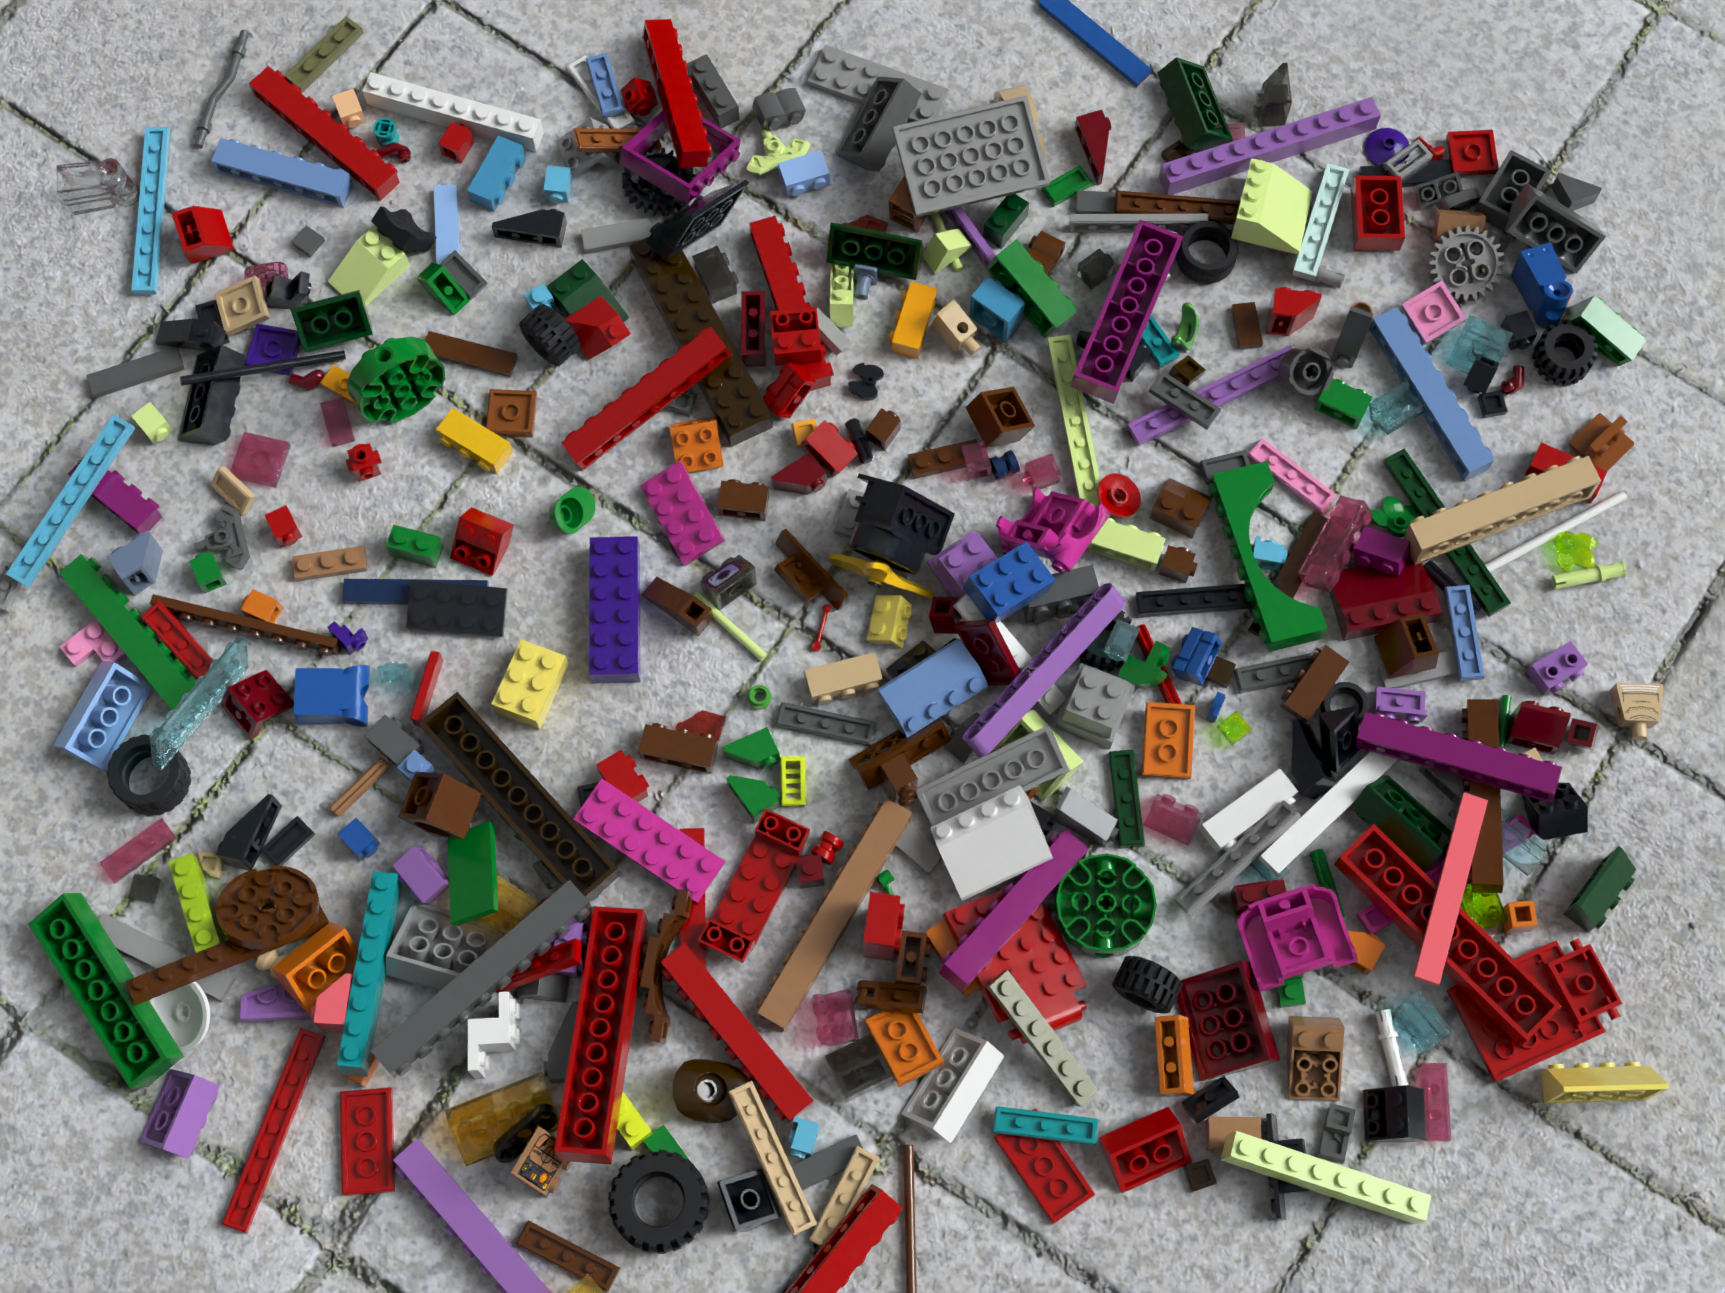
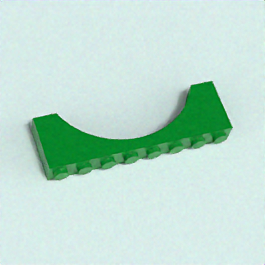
[1208,461,1327,652]

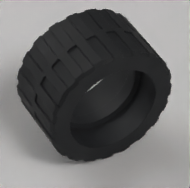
[107,734,191,816]

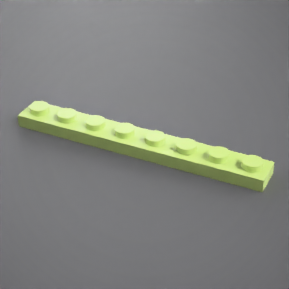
[1047,334,1100,508]

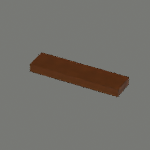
[425,331,518,377]
[516,1220,621,1292]

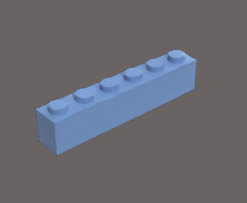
[211,138,353,208]

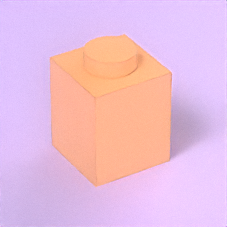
[332,89,366,128]

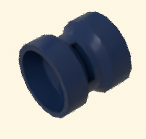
[989,450,1020,480]

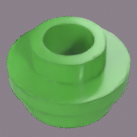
[747,685,772,709]

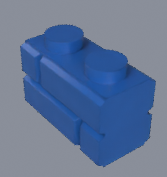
[1171,627,1222,686]

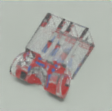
[57,158,140,215]

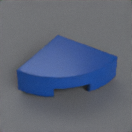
[1205,691,1226,723]

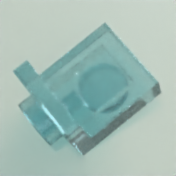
[377,662,416,693]

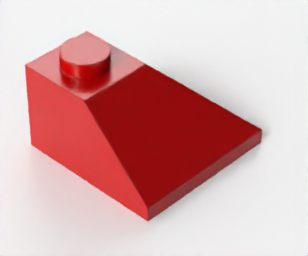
[565,296,631,360]

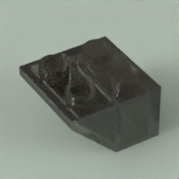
[824,1034,893,1103]

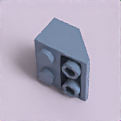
[107,531,163,595]

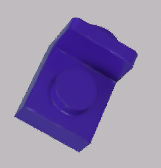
[327,621,368,655]

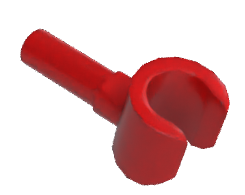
[1416,136,1445,161]

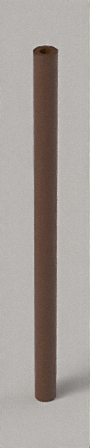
[903,1145,917,1293]

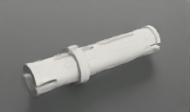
[1375,1009,1409,1087]

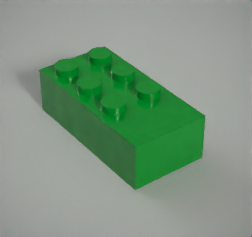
[985,239,1077,339]

